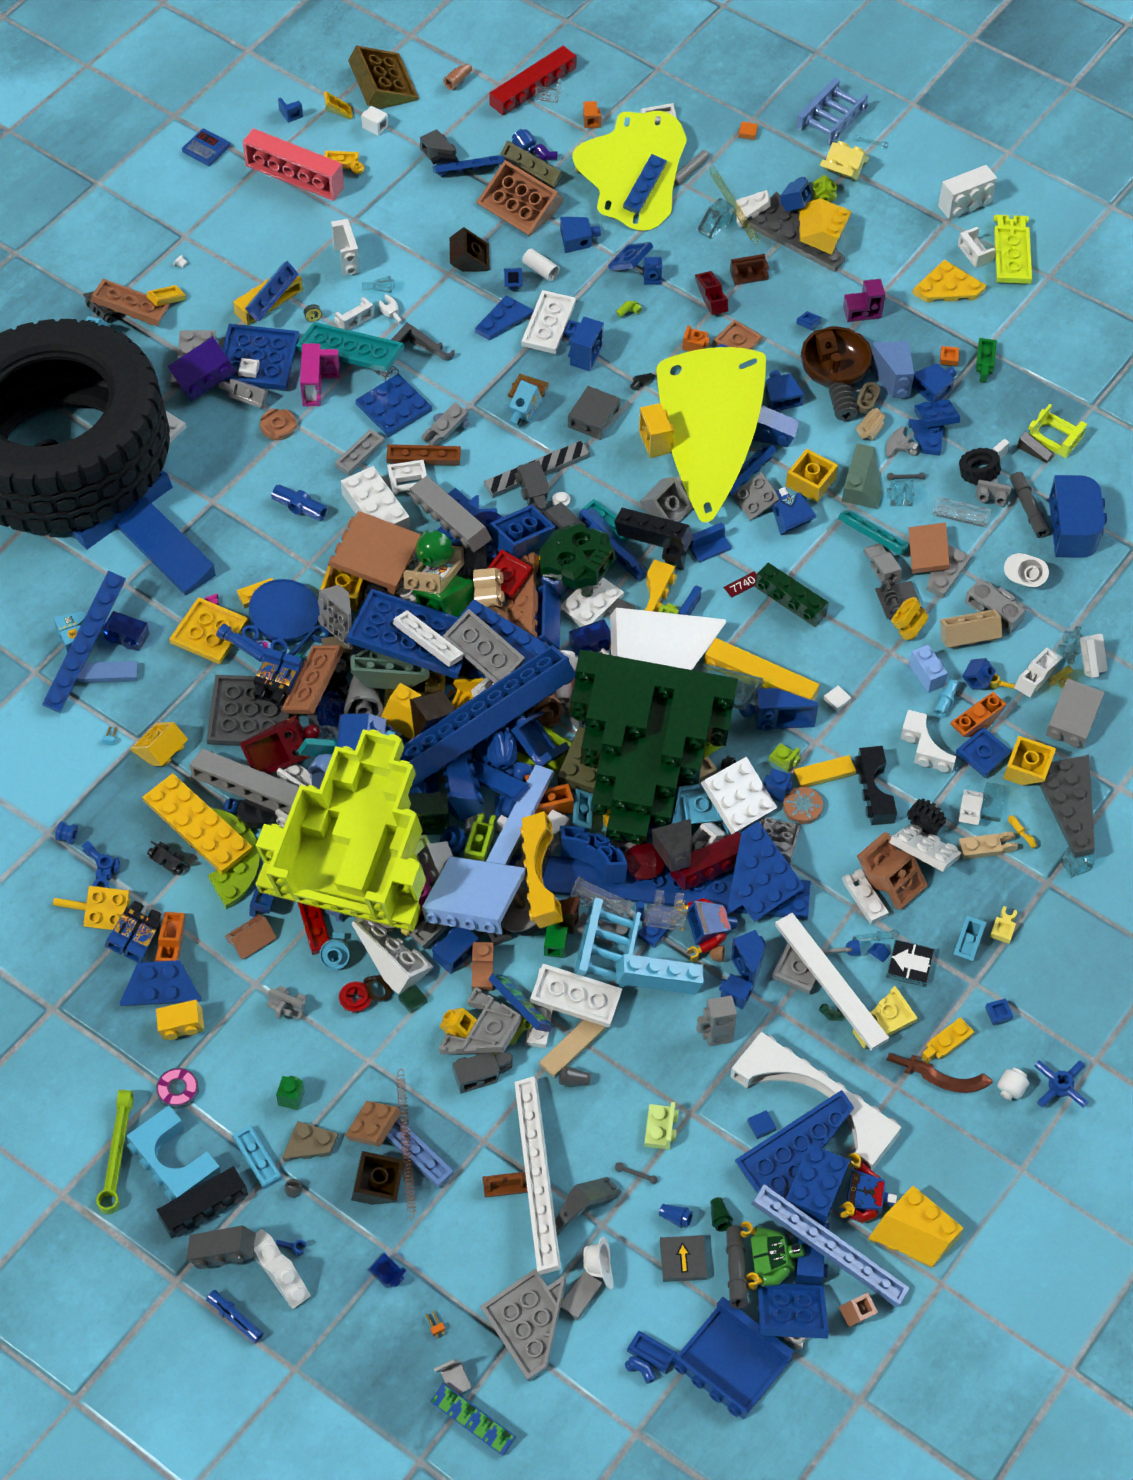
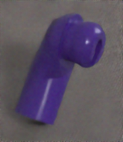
[535,144,558,160]

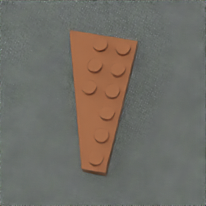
[504,552,539,638]

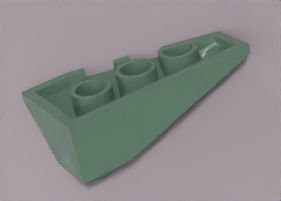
[842,443,882,509]

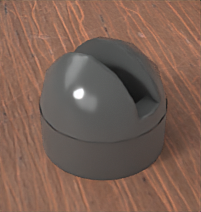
[285,1178,302,1198]

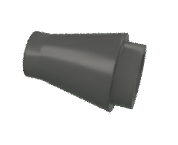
[559,1066,591,1087]

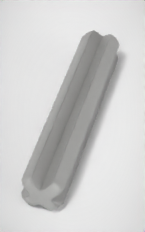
[674,150,710,184]

